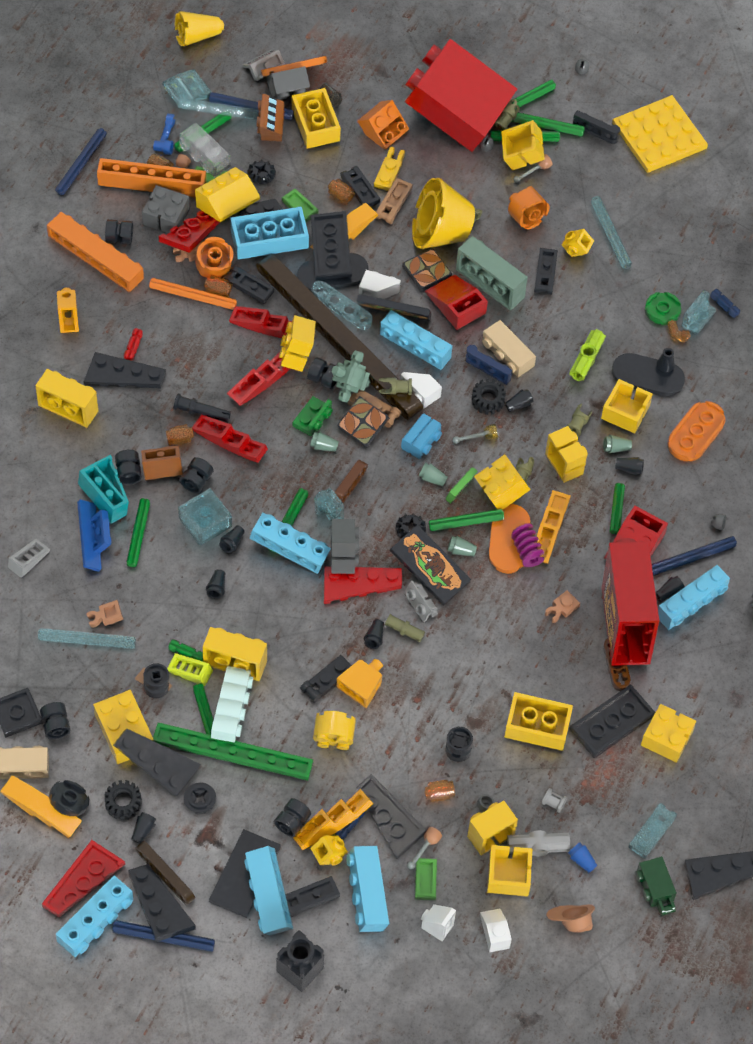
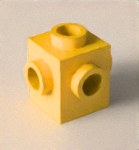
[562,229,594,257]
[311,835,348,866]

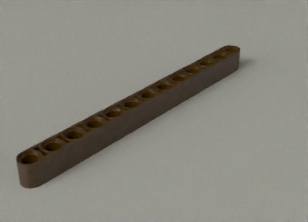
[256,254,423,420]

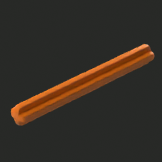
[149,278,237,310]

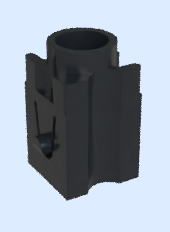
[276,930,324,992]

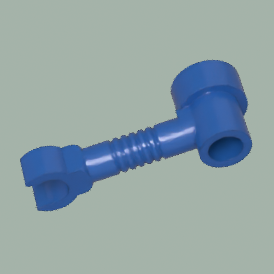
[153,113,176,155]

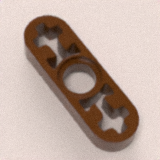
[331,460,368,507]
[603,638,631,691]

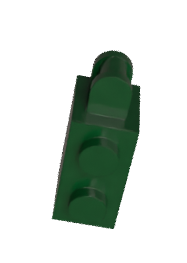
[635,856,677,916]

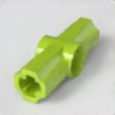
[569,329,606,381]

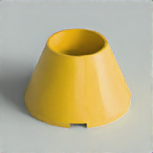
[412,178,475,249]

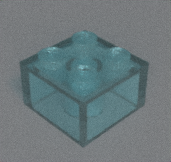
[178,488,232,546]

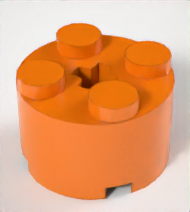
[508,186,550,229]
[195,237,233,279]

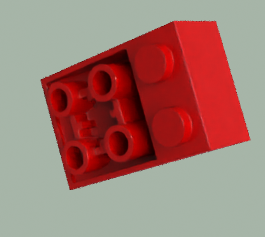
[425,275,488,330]
[604,505,668,559]

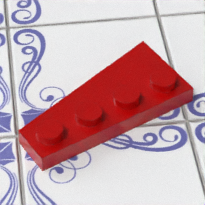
[159,210,220,253]
[324,567,402,604]
[42,840,125,918]

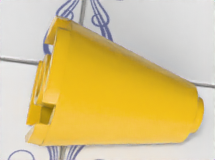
[175,11,224,46]

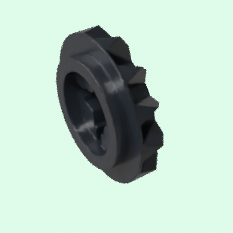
[247,159,276,184]
[395,513,426,538]
[184,782,216,814]

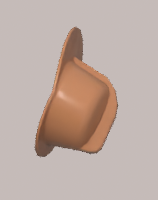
[546,904,595,932]

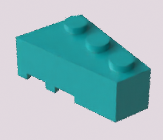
[78,454,129,524]

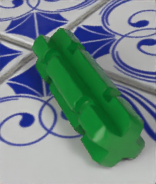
[168,639,203,661]

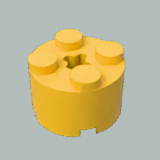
[313,711,356,750]

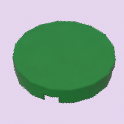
[645,292,681,325]

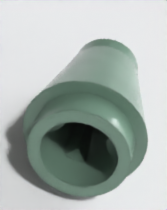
[310,431,339,452]
[603,435,632,453]
[419,463,448,487]
[447,536,477,557]

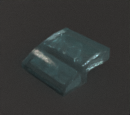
[162,69,211,108]

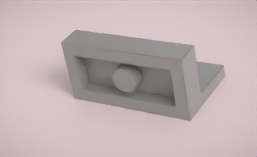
[242,50,285,81]

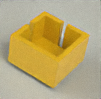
[501,120,545,171]
[279,315,316,372]
[601,379,653,433]
[545,426,588,483]
[474,454,530,509]
[641,704,696,763]
[467,800,518,856]
[487,845,532,896]

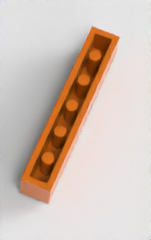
[97,158,207,197]
[47,212,144,292]

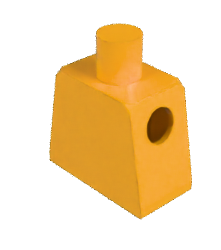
[57,288,79,333]
[336,659,383,708]

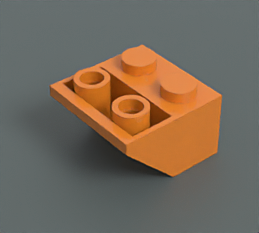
[358,100,409,149]

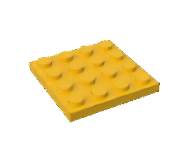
[612,95,708,173]

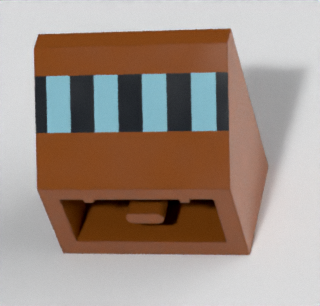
[257,94,285,141]

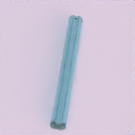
[177,98,259,120]
[591,196,632,269]
[38,628,136,649]

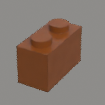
[141,445,183,480]

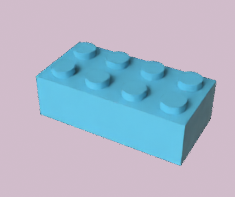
[230,207,309,259]

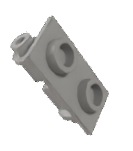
[404,580,438,623]

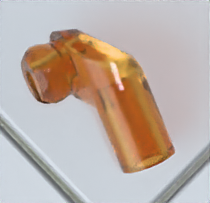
[667,320,691,342]

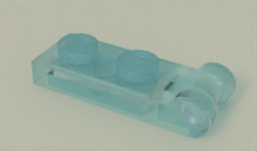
[628,803,678,859]

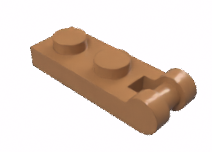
[376,178,413,224]
[348,390,401,428]

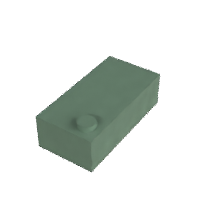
[456,236,528,311]

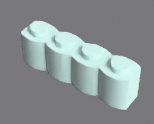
[211,666,254,743]

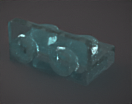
[681,290,716,335]
[314,488,344,521]

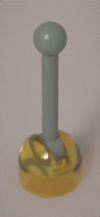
[453,424,498,444]

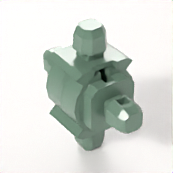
[332,350,370,403]

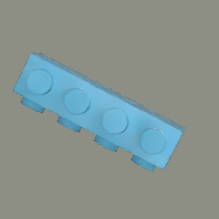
[380,310,453,370]
[249,512,331,574]
[658,565,730,630]
[244,846,293,935]
[346,846,389,932]
[56,875,133,957]

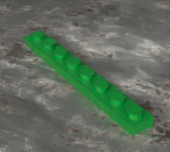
[153,722,313,781]

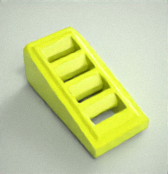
[167,653,213,686]

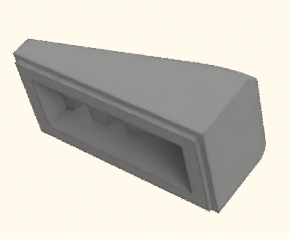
[8,539,50,578]

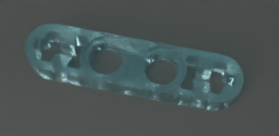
[312,281,372,330]

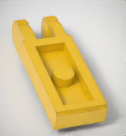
[374,147,405,191]

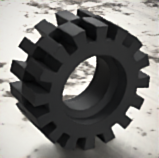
[472,379,506,415]
[104,780,142,820]

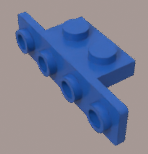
[77,499,111,571]

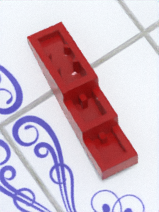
[229,306,292,338]
[227,352,291,406]
[192,415,268,463]

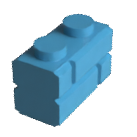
[401,414,442,459]

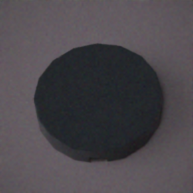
[49,780,90,816]

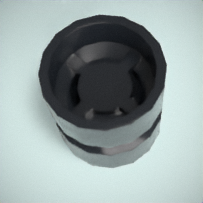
[105,219,133,245]
[307,357,337,389]
[115,449,142,485]
[179,457,214,493]
[143,663,169,698]
[40,702,71,739]
[445,726,473,762]
[273,798,311,837]

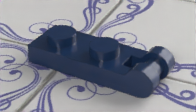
[465,345,512,385]

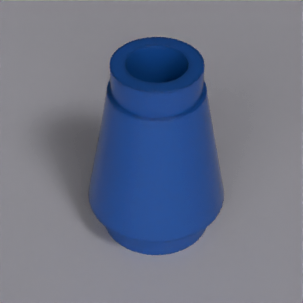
[568,842,598,873]

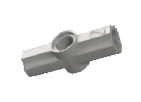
[507,830,570,857]

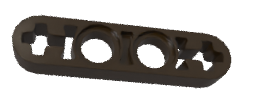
[135,841,195,905]

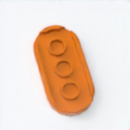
[261,56,328,77]
[668,401,725,461]
[489,504,530,574]

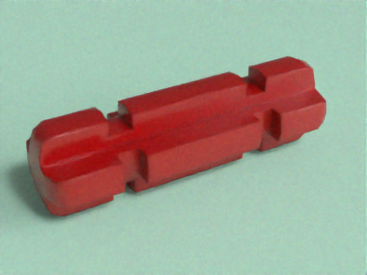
[123,328,143,361]

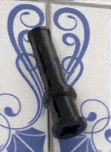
[173,393,231,423]

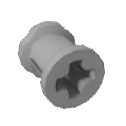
[541,788,568,813]

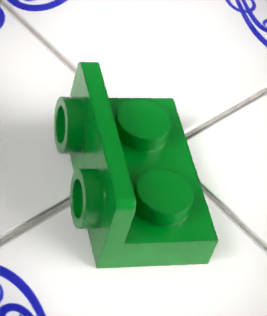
[292,396,333,436]

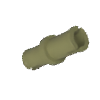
[385,614,425,643]

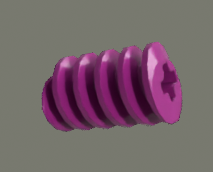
[511,523,544,567]

